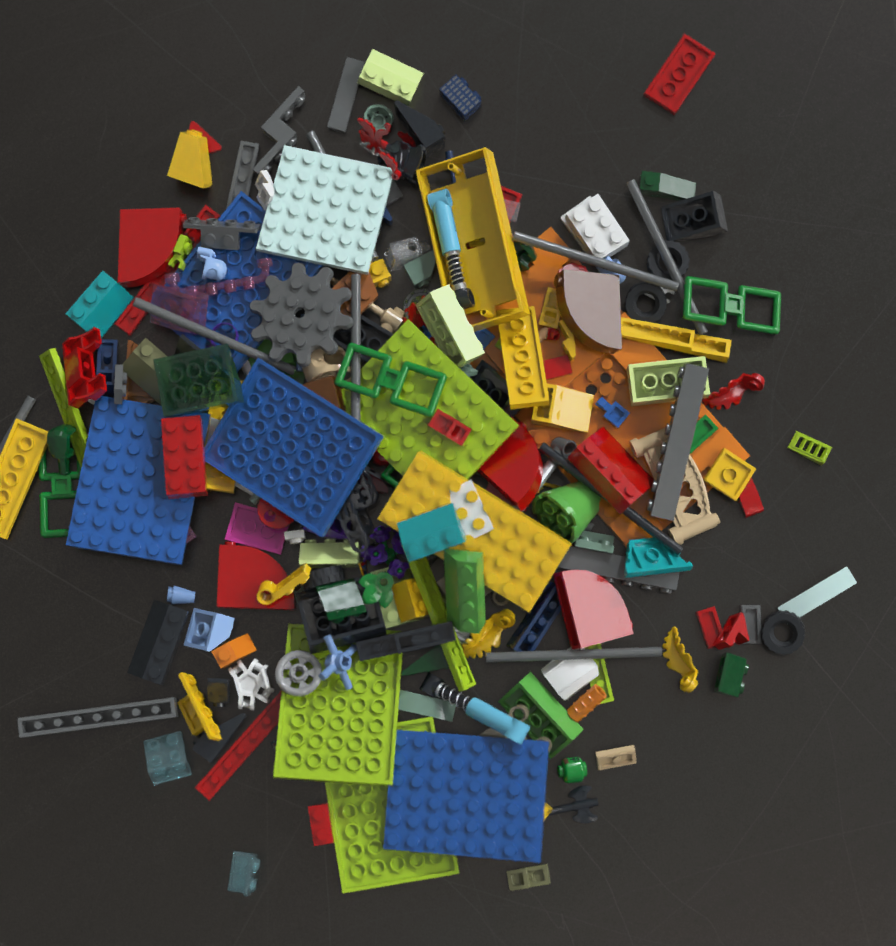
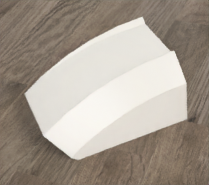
[541,647,599,700]

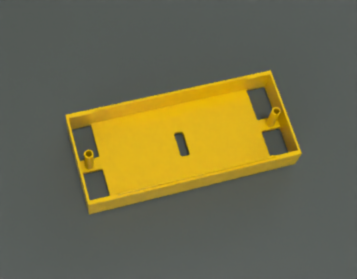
[416,147,530,332]

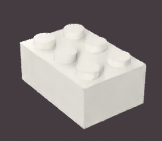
[565,194,630,259]

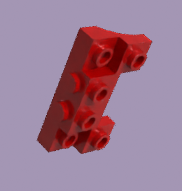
[62,327,107,408]

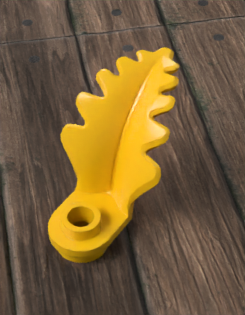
[461,609,515,659]
[662,626,698,693]

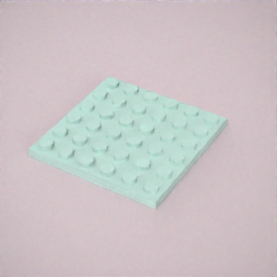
[256,145,393,275]

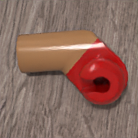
[538,327,561,343]

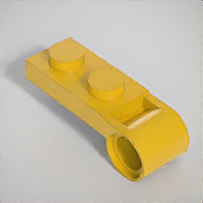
[257,563,311,605]

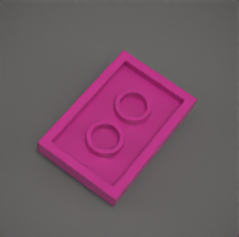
[225,502,289,555]

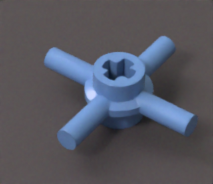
[318,635,357,690]

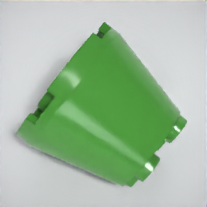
[532,480,601,544]

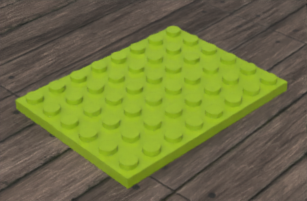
[341,319,519,480]
[273,624,403,786]
[325,716,460,893]

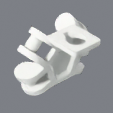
[228,659,275,711]

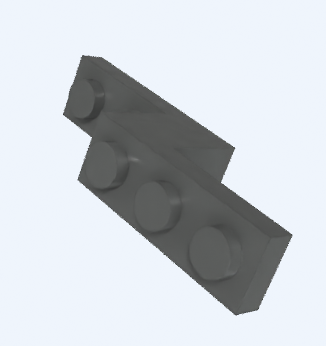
[253,86,306,177]

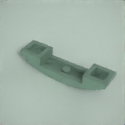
[399,690,456,722]

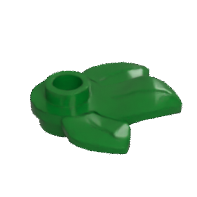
[359,572,394,608]

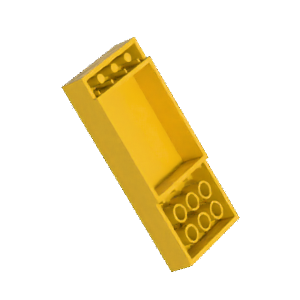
[378,451,571,612]

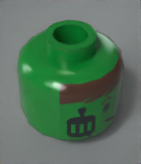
[557,757,587,783]

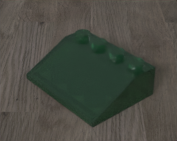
[153,344,244,418]

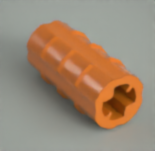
[567,684,607,722]

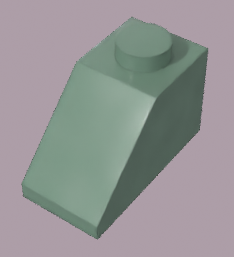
[404,250,436,289]

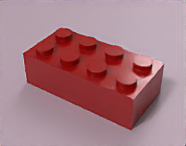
[161,415,208,499]

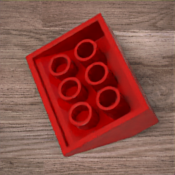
[567,426,654,515]

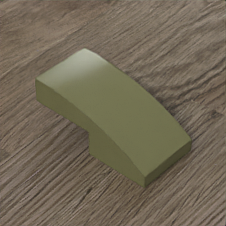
[507,864,551,891]

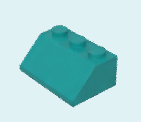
[66,271,134,338]
[397,503,467,562]

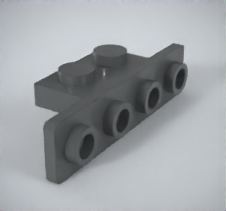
[183,217,261,250]

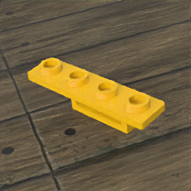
[177,672,222,741]

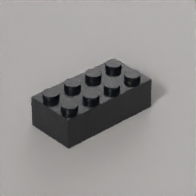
[333,315,393,364]

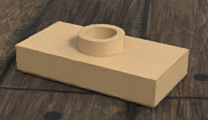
[595,745,636,770]

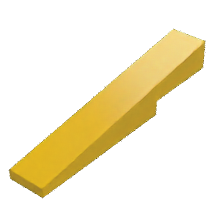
[621,317,731,363]

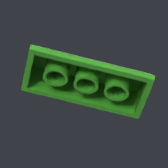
[444,549,486,634]
[498,672,584,759]

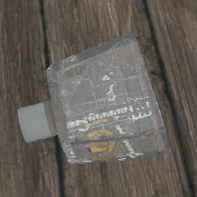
[384,236,431,272]

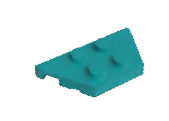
[624,538,693,578]

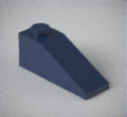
[96,339,118,398]

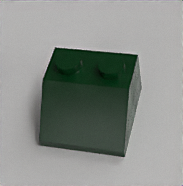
[713,653,749,698]

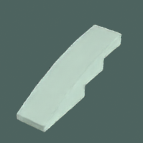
[778,566,857,617]

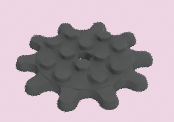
[250,263,354,367]

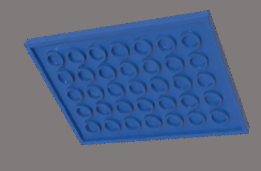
[150,191,324,378]
[204,358,384,538]
[66,396,211,565]
[383,730,549,863]

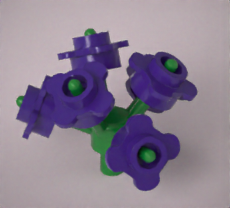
[360,526,409,579]

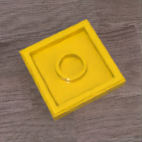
[703,448,756,501]

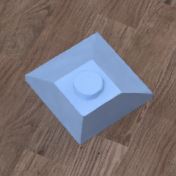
[184,608,235,652]

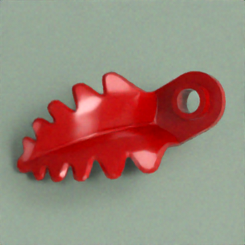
[702,373,765,410]

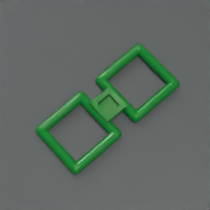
[683,276,781,334]
[334,343,447,417]
[39,440,81,538]

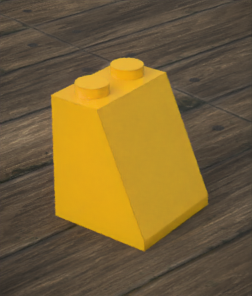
[167,129,212,188]

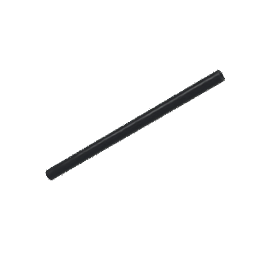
[538,442,683,555]

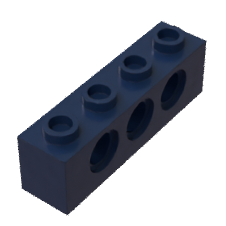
[506,581,561,652]

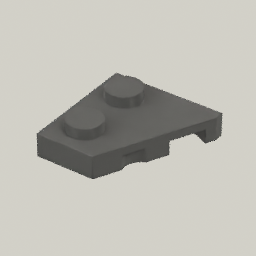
[114,364,127,404]

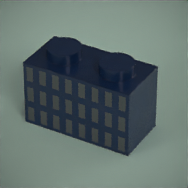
[439,75,481,121]

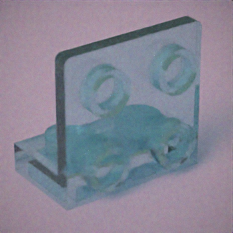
[144,731,192,785]
[227,851,260,896]

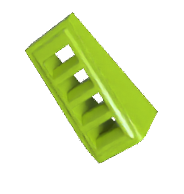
[787,431,832,466]

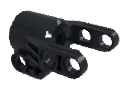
[335,471,378,553]

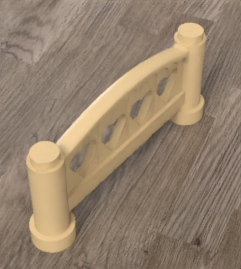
[629,428,720,545]

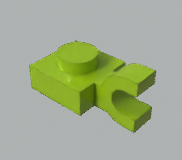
[168,234,193,271]

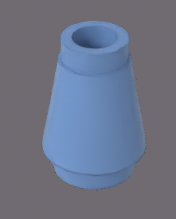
[167,586,195,604]

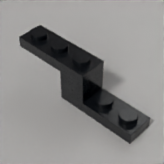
[356,621,456,661]

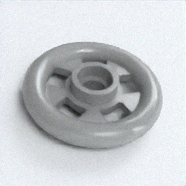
[275,650,322,696]

